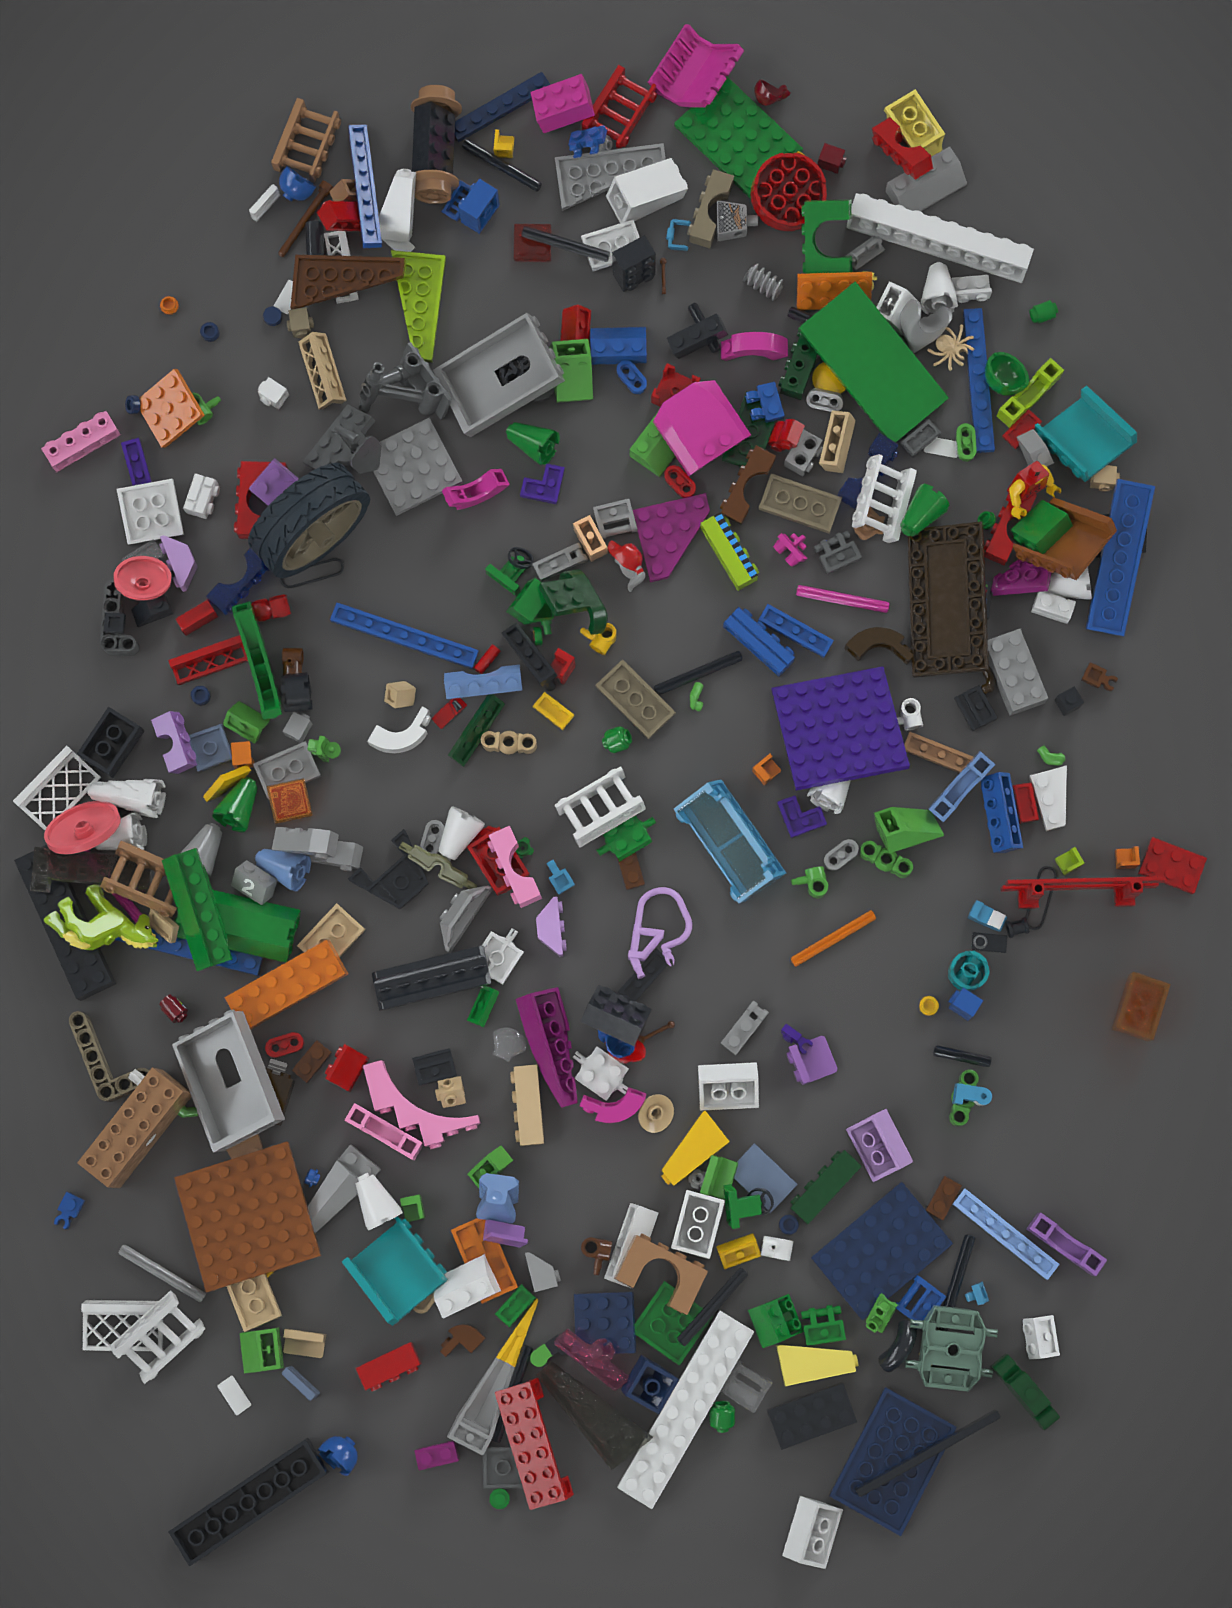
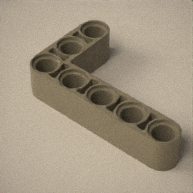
[69,1011,150,1102]

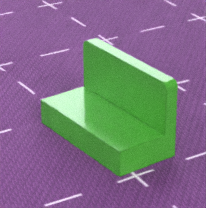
[223,701,270,744]
[700,1155,738,1200]

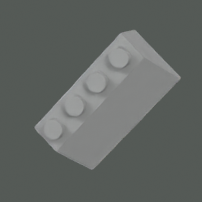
[885,146,967,211]

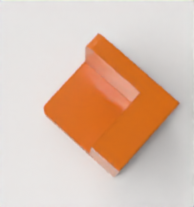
[231,741,254,769]
[752,754,781,785]
[1115,846,1140,869]

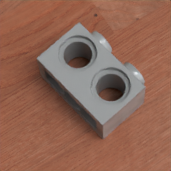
[784,429,823,477]

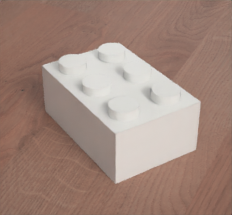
[671,1190,725,1259]

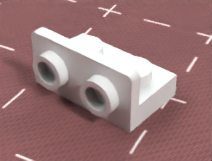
[951,275,992,303]
[1023,1315,1060,1359]

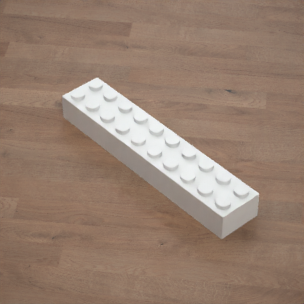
[846,193,1034,283]
[617,1310,754,1509]

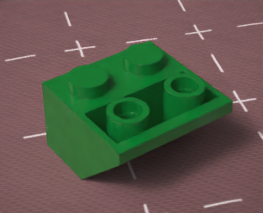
[748,1294,804,1348]

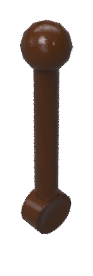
[660,258,667,294]
[638,1021,675,1043]

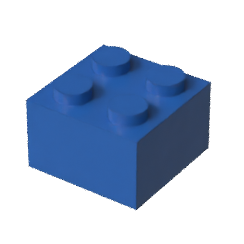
[458,179,500,234]

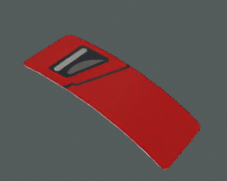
[432,698,467,729]

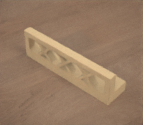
[298,332,347,409]

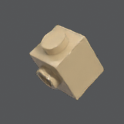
[1090,465,1120,492]

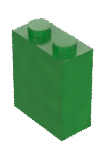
[1011,500,1073,554]

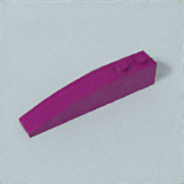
[515,987,578,1108]

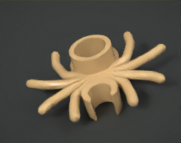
[927,324,974,371]

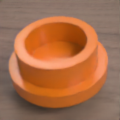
[160,296,179,315]

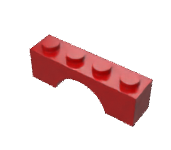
[872,117,934,180]
[984,493,1037,566]

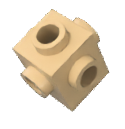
[435,1076,466,1108]

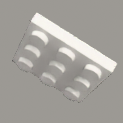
[117,479,184,545]

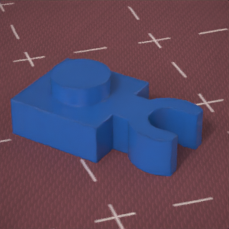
[54,1192,85,1229]

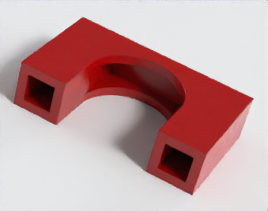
[234,461,288,539]

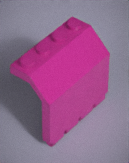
[647,24,744,107]

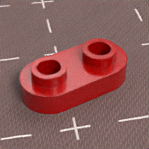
[664,465,696,498]
[265,1032,304,1058]

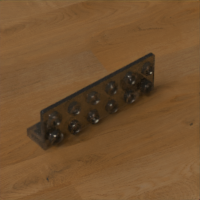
[30,847,151,901]

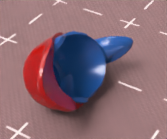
[598,1030,646,1063]

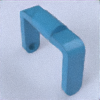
[666,219,691,251]

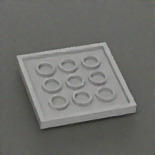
[373,418,463,516]

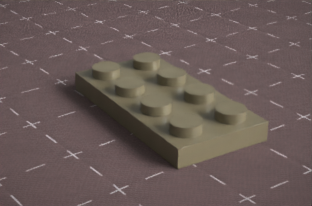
[758,474,842,534]
[595,659,676,740]

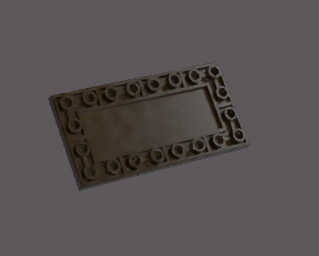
[908,521,989,677]

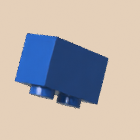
[948,988,983,1021]

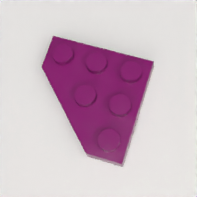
[991,559,1052,596]

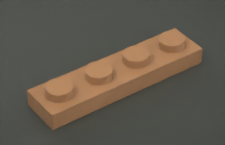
[904,732,973,773]

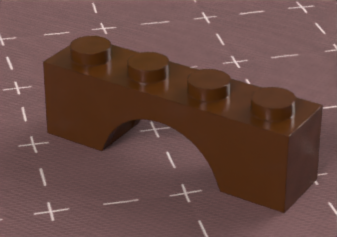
[720,445,776,525]

